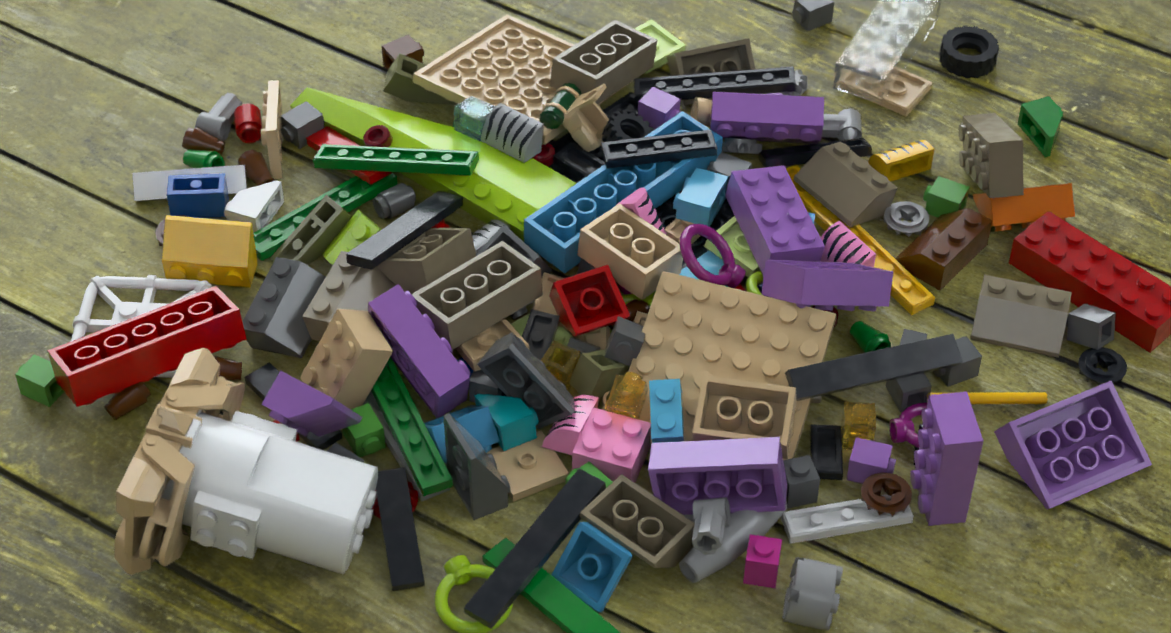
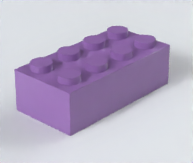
[725,165,825,277]
[761,260,893,311]
[368,284,471,418]
[910,391,983,526]
[648,437,787,515]

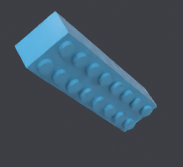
[524,111,723,273]

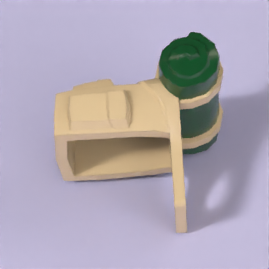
[539,83,609,152]

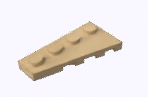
[261,80,283,179]

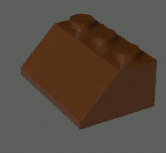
[895,208,992,291]

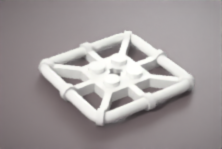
[70,275,212,378]

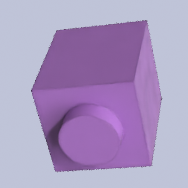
[638,87,681,129]
[847,437,896,484]

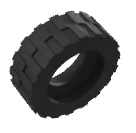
[939,26,999,78]

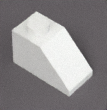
[224,180,284,233]

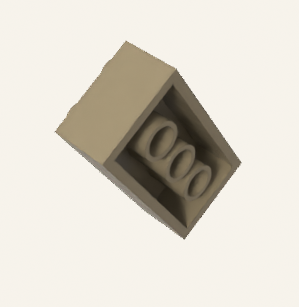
[549,20,658,104]
[959,113,1024,198]
[412,241,543,350]

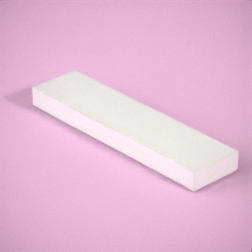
[132,165,247,201]
[781,494,913,544]

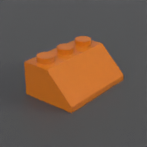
[973,183,1075,231]

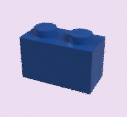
[167,173,229,218]

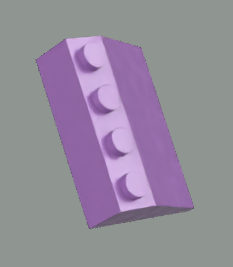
[710,92,824,144]
[994,381,1152,510]

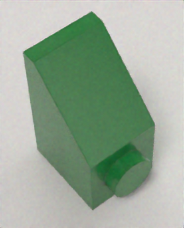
[1017,96,1063,157]

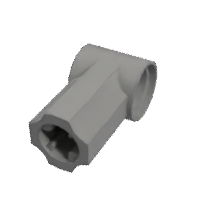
[195,93,242,141]
[822,109,862,141]
[692,497,731,555]

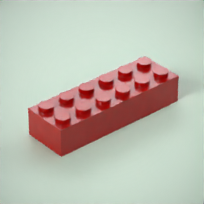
[1009,211,1171,353]
[48,286,247,407]

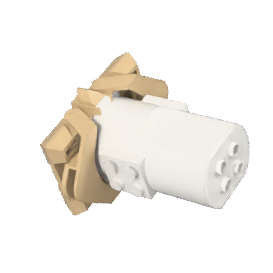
[114,348,378,575]

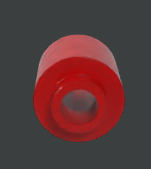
[234,104,262,144]

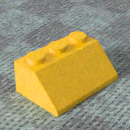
[162,215,258,288]

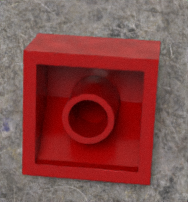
[549,264,631,337]

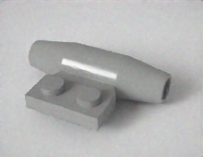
[679,502,787,583]

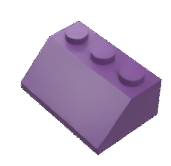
[262,370,363,436]

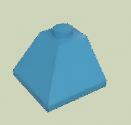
[551,522,633,613]

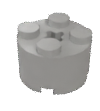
[783,557,843,631]

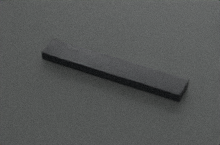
[634,67,796,103]
[346,191,463,270]
[785,334,963,401]
[464,468,606,629]

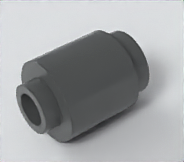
[373,183,416,219]

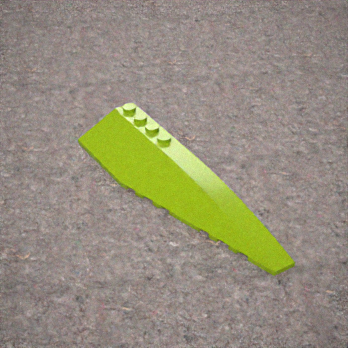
[290,87,577,252]

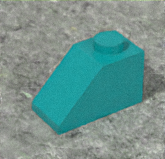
[474,394,538,451]

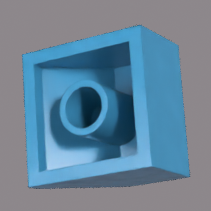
[424,405,500,465]

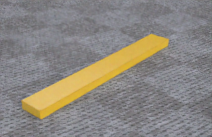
[786,165,935,316]

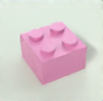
[572,407,651,483]

